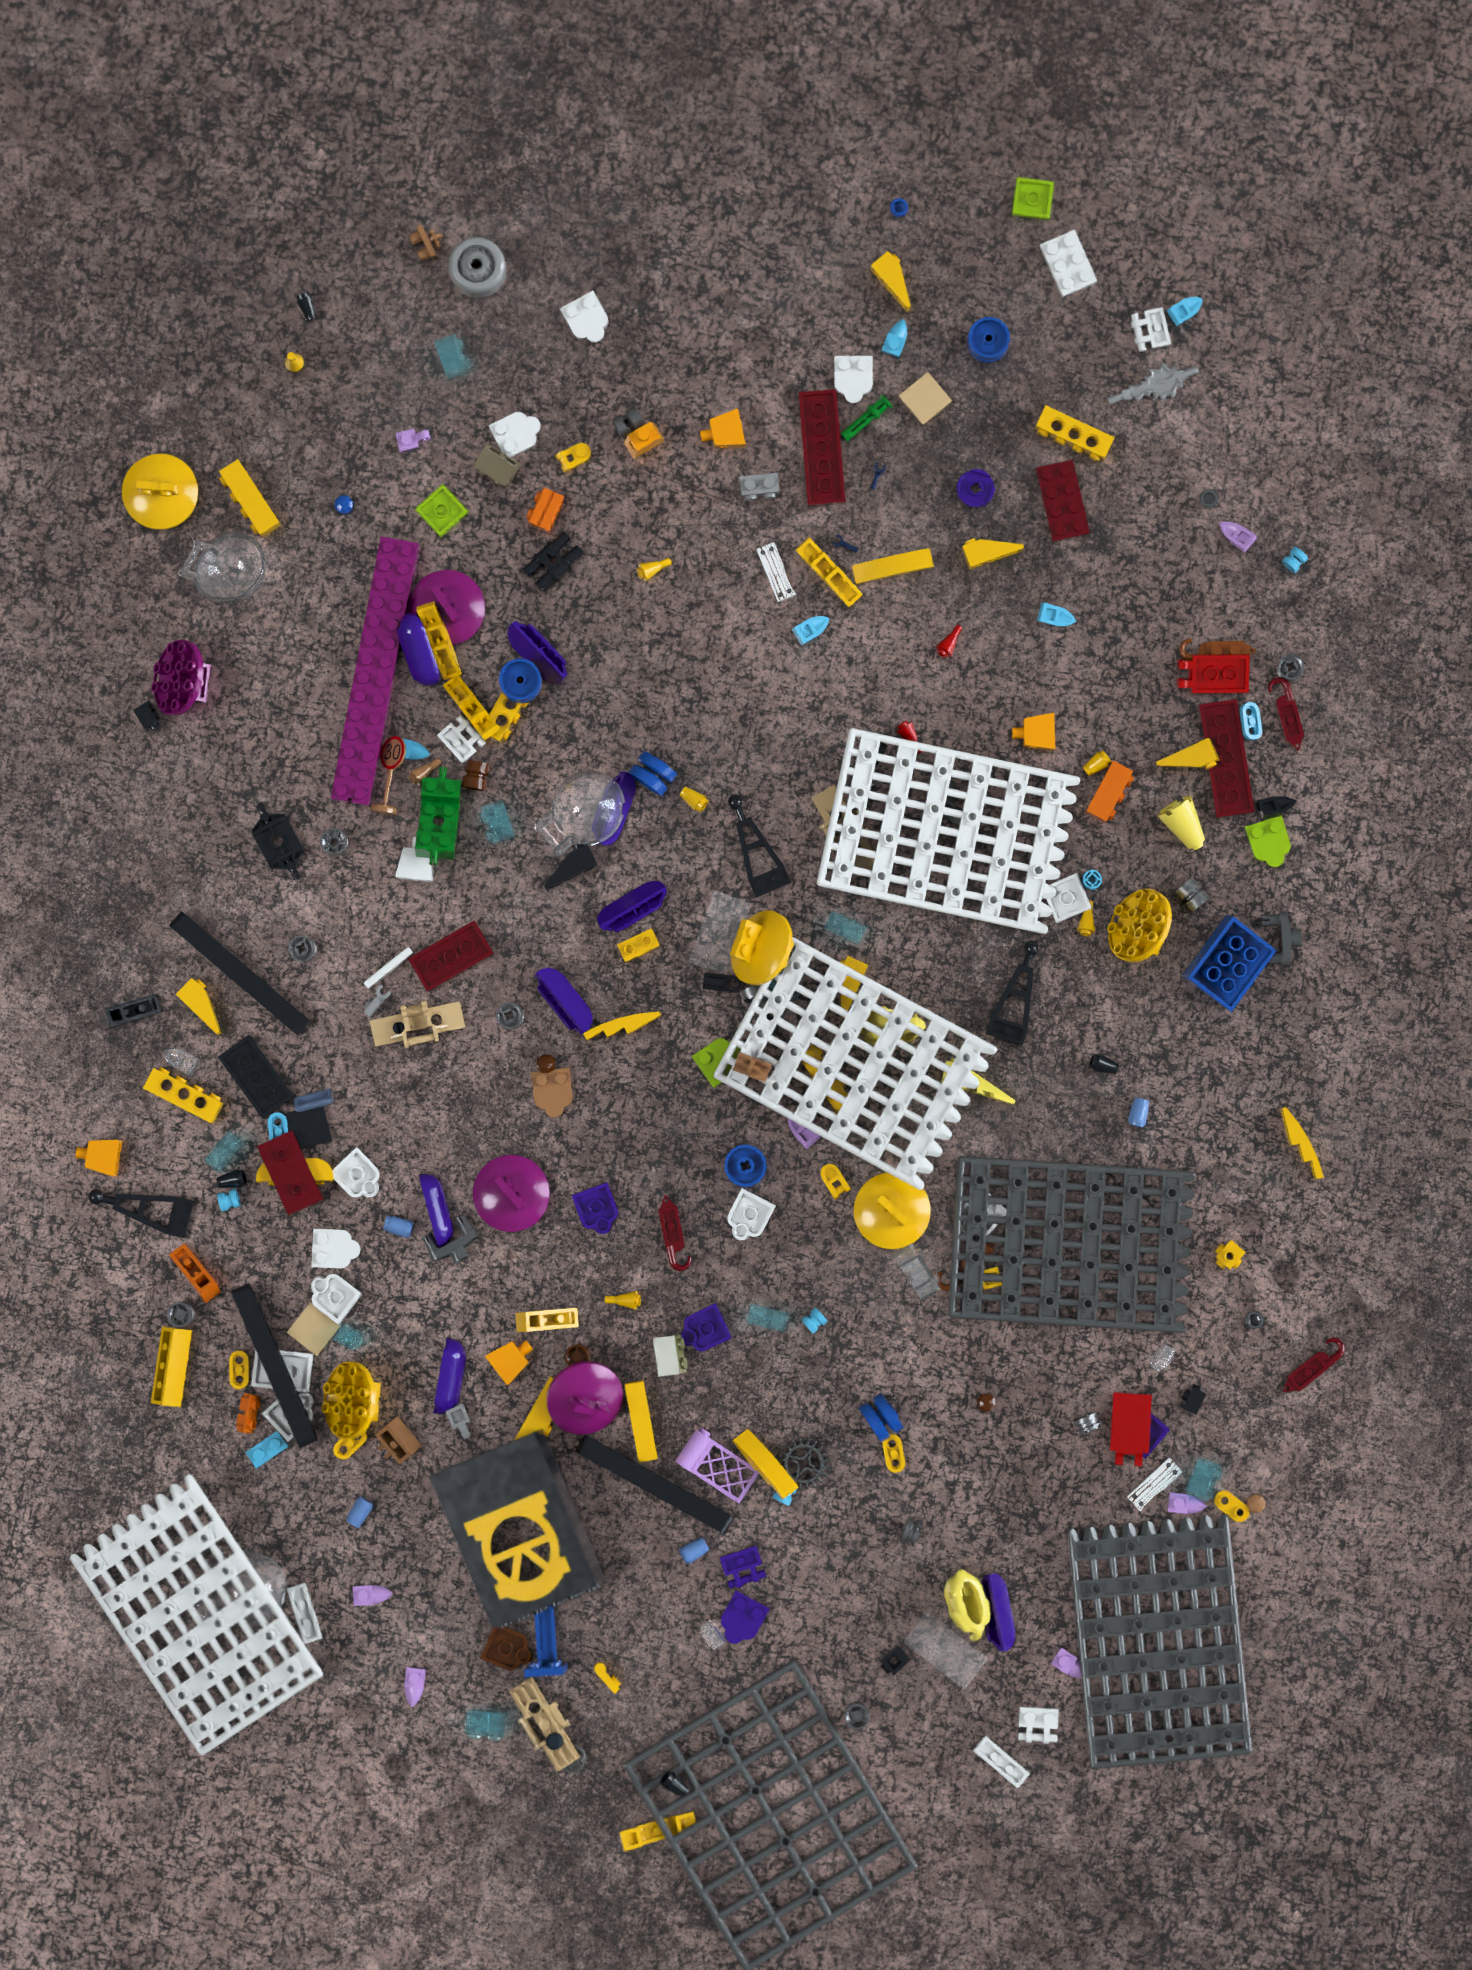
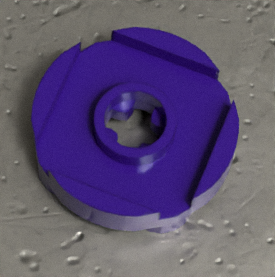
[957,469,995,508]

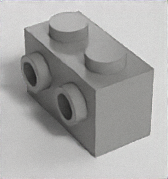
[739,473,779,501]

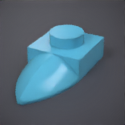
[1166,297,1203,326]
[882,319,907,358]
[1037,602,1076,626]
[792,616,829,645]
[402,738,430,760]

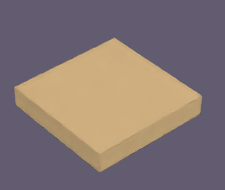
[899,372,952,426]
[286,1302,341,1356]

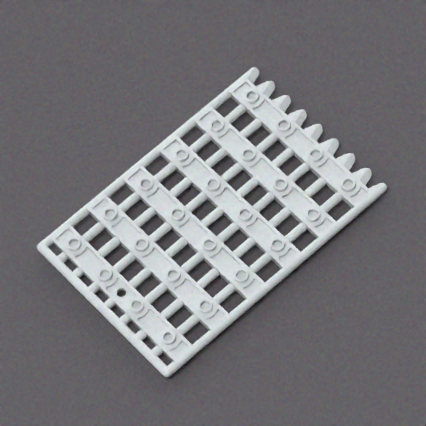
[817,728,1080,934]
[714,937,997,1190]
[70,1474,323,1755]

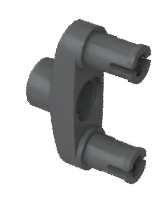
[1262,912,1302,966]
[421,1214,478,1264]

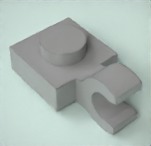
[364,985,391,1018]
[445,1404,472,1439]

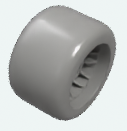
[448,237,506,299]

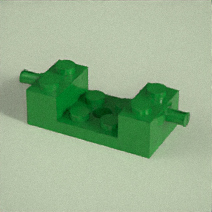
[415,767,462,866]

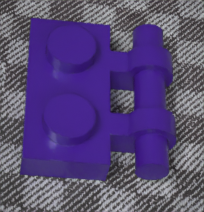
[719,1545,766,1589]

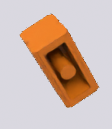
[526,487,565,533]

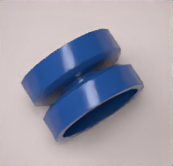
[967,317,1010,363]
[499,659,542,704]
[628,750,677,797]
[724,1145,767,1187]
[858,1393,904,1443]

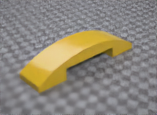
[619,1811,698,1851]

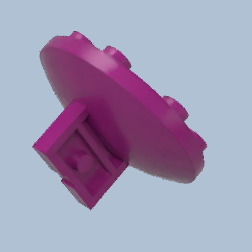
[409,570,485,646]
[151,639,211,716]
[473,1155,550,1232]
[546,1361,623,1435]

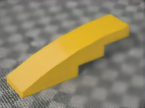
[795,537,863,607]
[852,548,934,584]
[416,601,462,680]
[442,676,500,740]
[583,1011,661,1041]
[1280,1107,1324,1179]
[624,1380,658,1463]
[732,1429,799,1500]

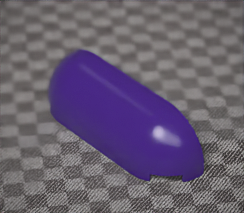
[397,613,439,686]
[507,621,567,684]
[592,771,636,845]
[597,881,667,932]
[535,968,593,1034]
[419,1174,454,1248]
[433,1338,467,1415]
[981,1573,1015,1651]

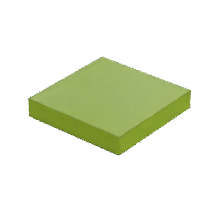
[1012,177,1054,220]
[415,484,469,538]

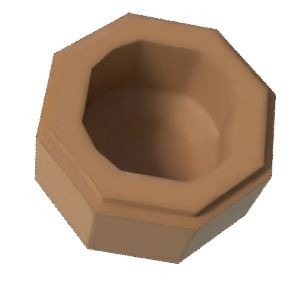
[1246,1494,1266,1513]

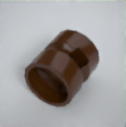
[461,760,490,791]
[565,1344,591,1366]

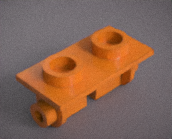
[235,1393,261,1434]

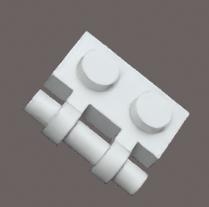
[1131,307,1171,352]
[437,714,487,764]
[1018,1706,1059,1744]

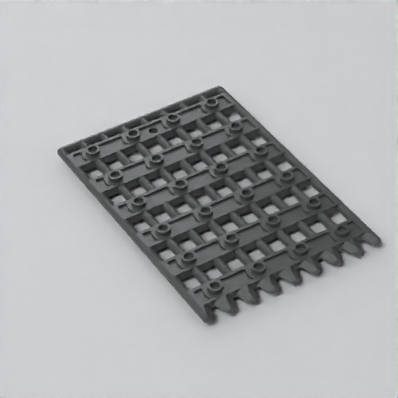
[948,1156,1195,1333]
[1067,1514,1252,1769]

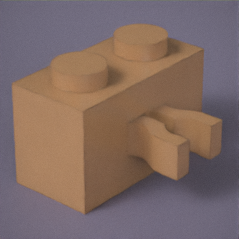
[375,1416,422,1465]

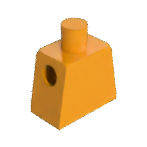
[700,409,746,449]
[624,422,665,459]
[1012,713,1055,751]
[75,1140,122,1177]
[485,1340,533,1385]

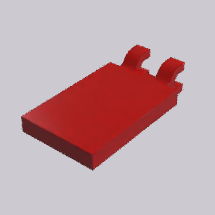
[1177,654,1250,693]
[1110,1392,1152,1467]

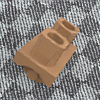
[409,225,443,262]
[733,1052,772,1082]

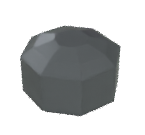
[1244,1310,1264,1330]

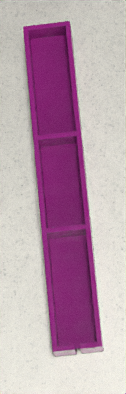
[331,536,420,807]

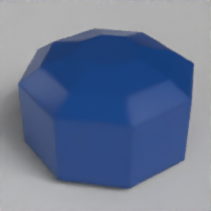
[890,198,908,218]
[335,495,353,514]

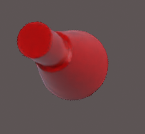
[935,625,963,658]
[896,720,923,755]

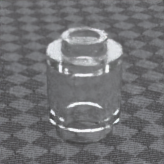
[1149,1343,1176,1373]
[698,1620,726,1651]

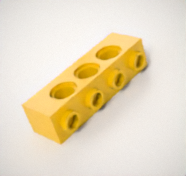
[1035,405,1115,462]
[489,678,529,744]
[143,1067,224,1124]

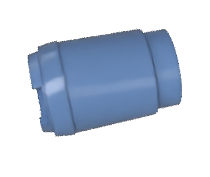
[1128,1098,1149,1128]
[383,1216,414,1238]
[346,1496,373,1528]
[679,1537,710,1564]

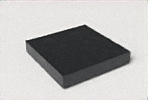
[286,1106,333,1149]

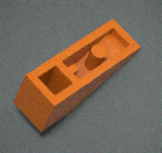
[169,1244,221,1304]

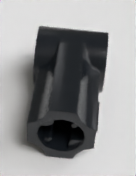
[703,972,741,993]

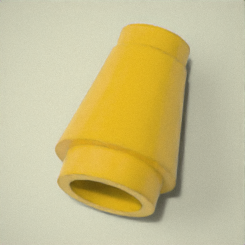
[1083,750,1112,776]
[679,787,709,813]

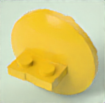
[122,454,199,530]
[1107,889,1172,963]
[730,910,794,985]
[853,1173,931,1249]
[321,1362,381,1439]

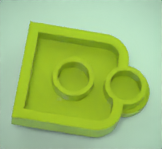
[1244,816,1291,867]
[692,1038,741,1088]

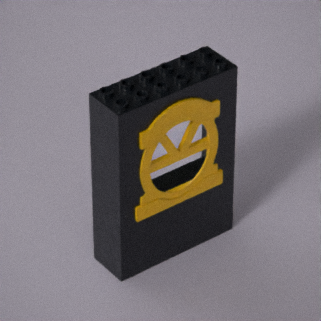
[429,1429,605,1629]

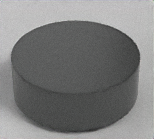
[1199,489,1219,509]

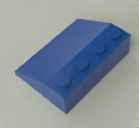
[1182,915,1277,1012]

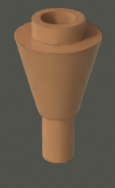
[408,758,442,786]

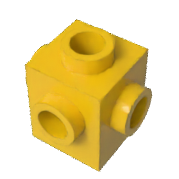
[1214,1240,1246,1270]

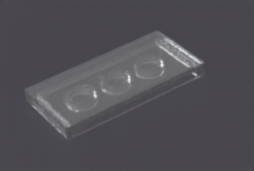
[688,891,751,975]
[903,1611,988,1690]

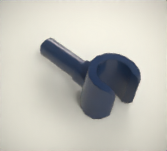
[870,462,886,490]
[832,534,858,553]

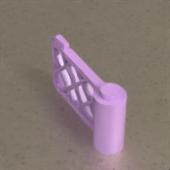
[675,1428,759,1503]

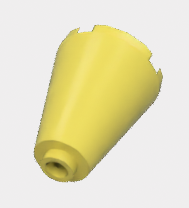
[1157,795,1205,850]

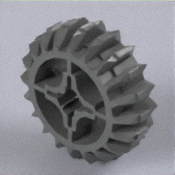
[778,1437,830,1489]

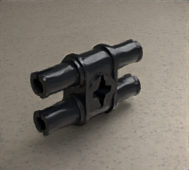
[522,531,584,591]

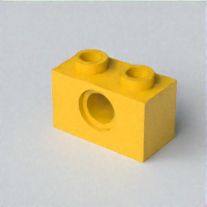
[617,928,660,963]

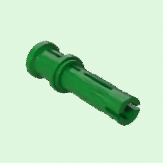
[840,394,893,442]

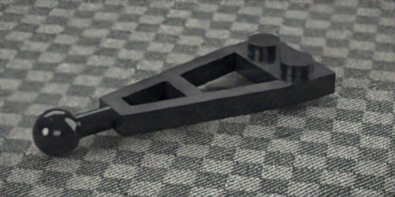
[728,795,791,898]
[986,941,1039,1045]
[88,1189,194,1238]

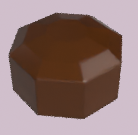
[536,1054,556,1073]
[977,1393,996,1412]

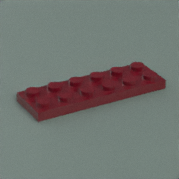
[798,389,846,506]
[1198,699,1255,818]

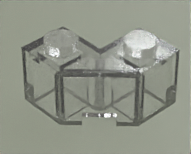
[893,1243,941,1301]

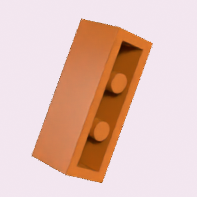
[1085,760,1134,823]

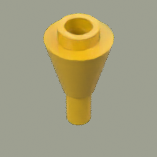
[285,352,304,372]
[636,557,672,581]
[1077,900,1096,937]
[605,1291,641,1310]

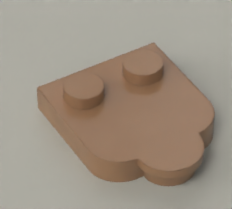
[531,1068,573,1118]

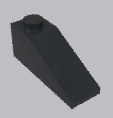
[544,843,598,891]
[97,994,162,1031]

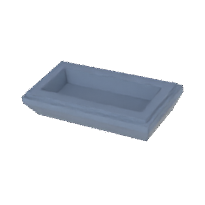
[293,1089,333,1112]

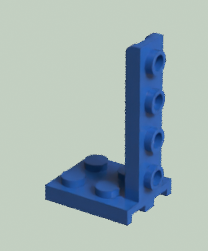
[524,1605,568,1677]

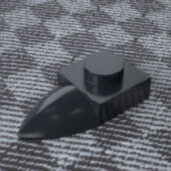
[1256,796,1296,820]

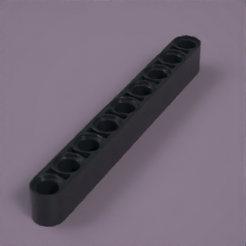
[169,911,310,1035]
[231,1283,318,1448]
[575,1434,735,1535]

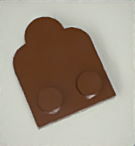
[480,1626,533,1671]

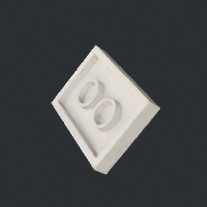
[1039,230,1097,298]
[251,1349,314,1393]

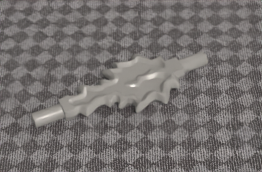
[1107,363,1199,405]

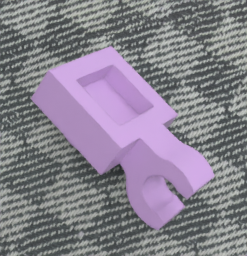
[396,429,431,453]

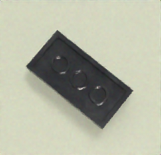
[218,1035,294,1119]

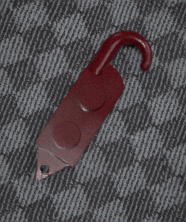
[1268,677,1305,751]
[658,1195,691,1271]
[1282,1337,1345,1392]

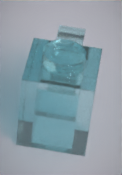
[333,1323,365,1351]

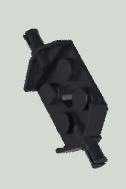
[251,803,305,881]

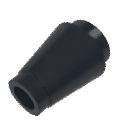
[295,292,317,321]
[1089,1053,1119,1074]
[217,1169,247,1188]
[660,1771,689,1797]

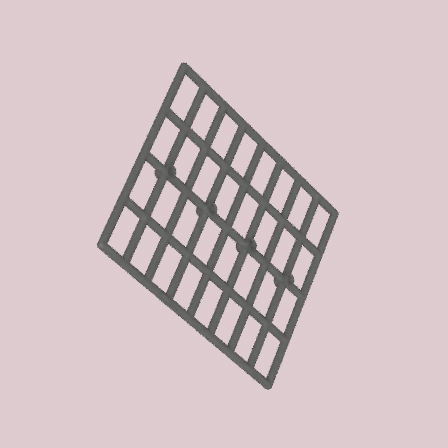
[623,1660,917,1970]

